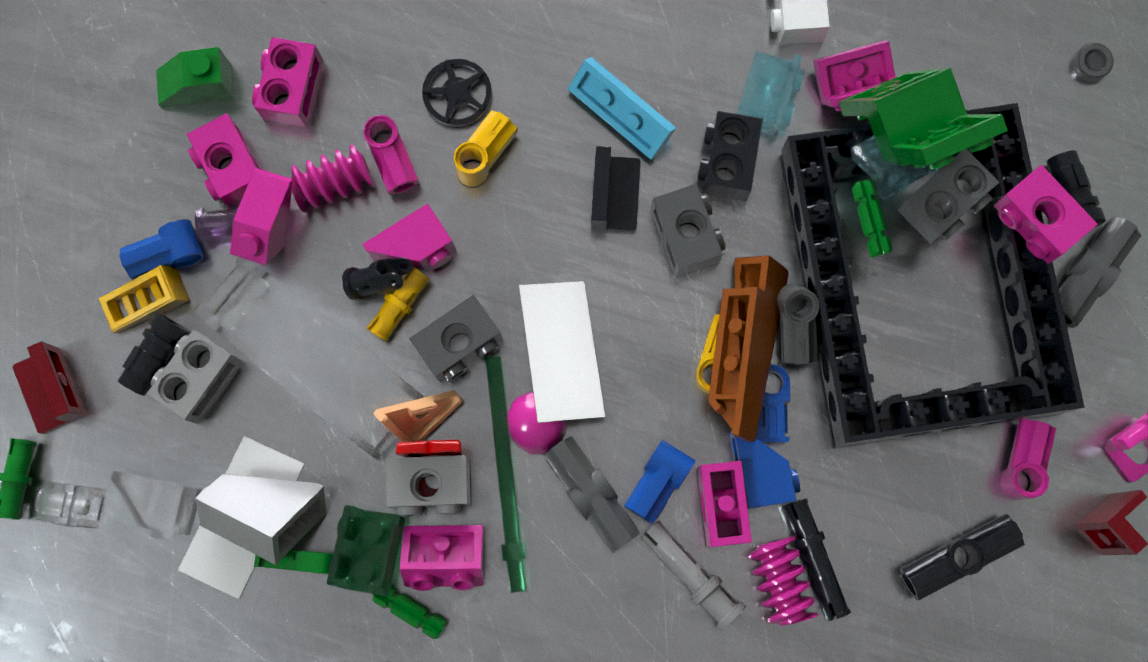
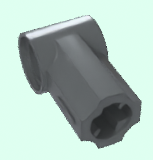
[776,283,820,365]

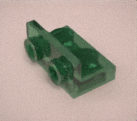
[327,505,405,597]

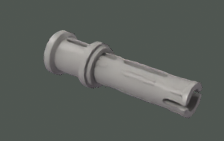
[641,520,746,631]

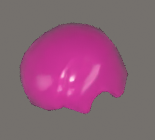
[507,391,567,454]

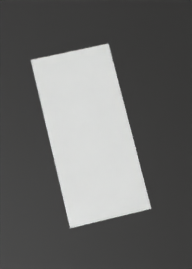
[519,281,605,423]
[178,436,304,599]

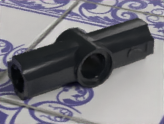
[899,514,1025,601]

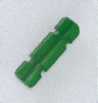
[852,180,893,258]
[372,583,447,639]

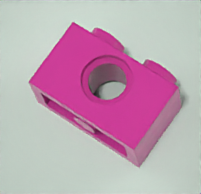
[186,113,260,209]
[993,164,1098,264]
[697,461,752,547]

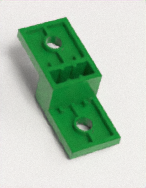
[838,68,1008,170]

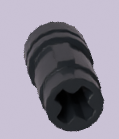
[1046,150,1106,228]
[118,312,190,396]

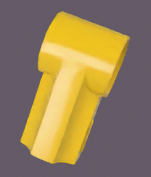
[454,110,518,187]

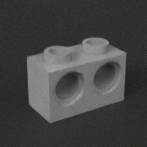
[147,329,242,424]

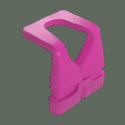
[1104,412,1148,482]

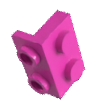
[813,41,896,111]

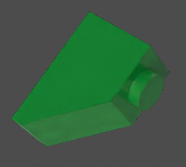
[156,47,234,108]

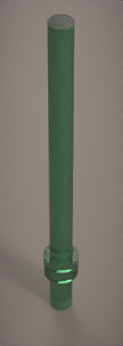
[485,356,526,593]

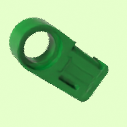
[254,549,339,575]

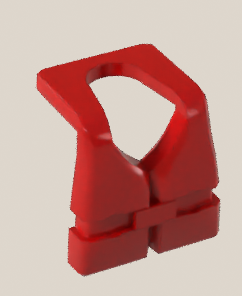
[396,440,462,497]

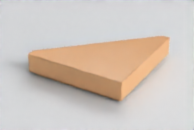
[373,390,464,442]

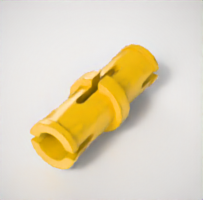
[366,267,430,342]

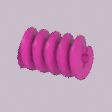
[291,144,375,213]
[748,536,819,626]

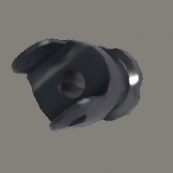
[342,257,413,301]

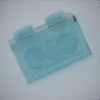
[737,51,806,136]

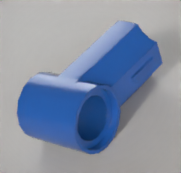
[119,219,204,280]
[624,439,696,524]

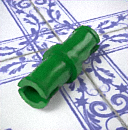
[0,438,37,520]

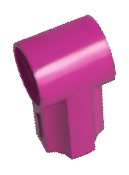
[363,115,419,195]
[1000,419,1057,500]

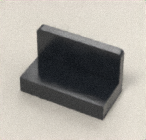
[591,146,641,233]

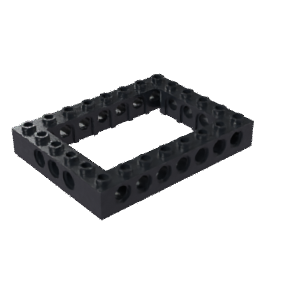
[781,103,1085,447]

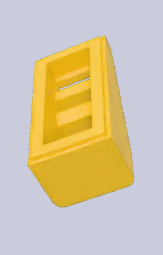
[98,265,189,333]

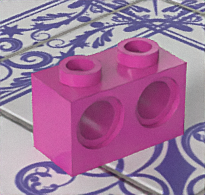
[252,37,323,128]

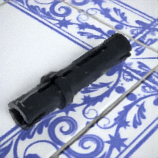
[783,498,851,621]

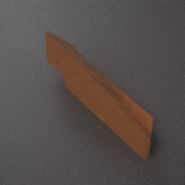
[708,255,789,442]

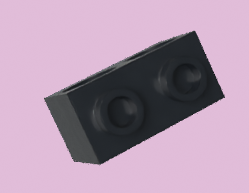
[697,111,763,202]

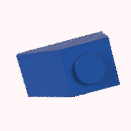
[730,432,800,509]

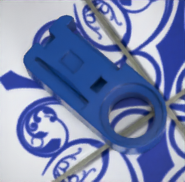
[756,364,790,444]

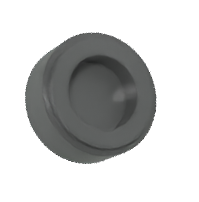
[1072,43,1114,81]

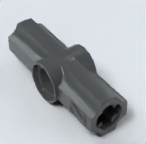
[1059,216,1141,328]
[544,436,640,553]

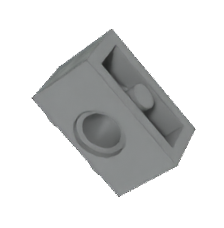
[386,455,471,516]

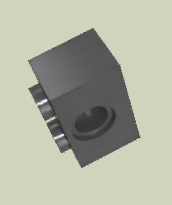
[651,183,726,277]
[409,295,503,382]

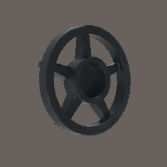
[422,59,492,127]

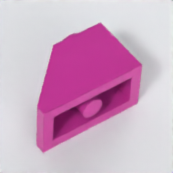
[230,168,293,265]
[362,203,456,270]

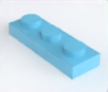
[567,57,676,160]

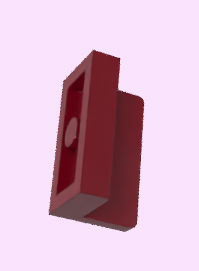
[13,341,84,434]
[1075,490,1148,555]

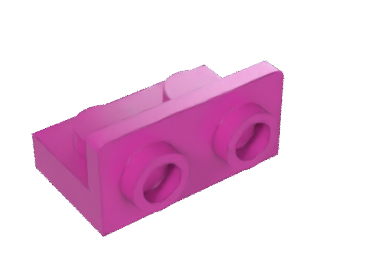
[400,525,484,591]

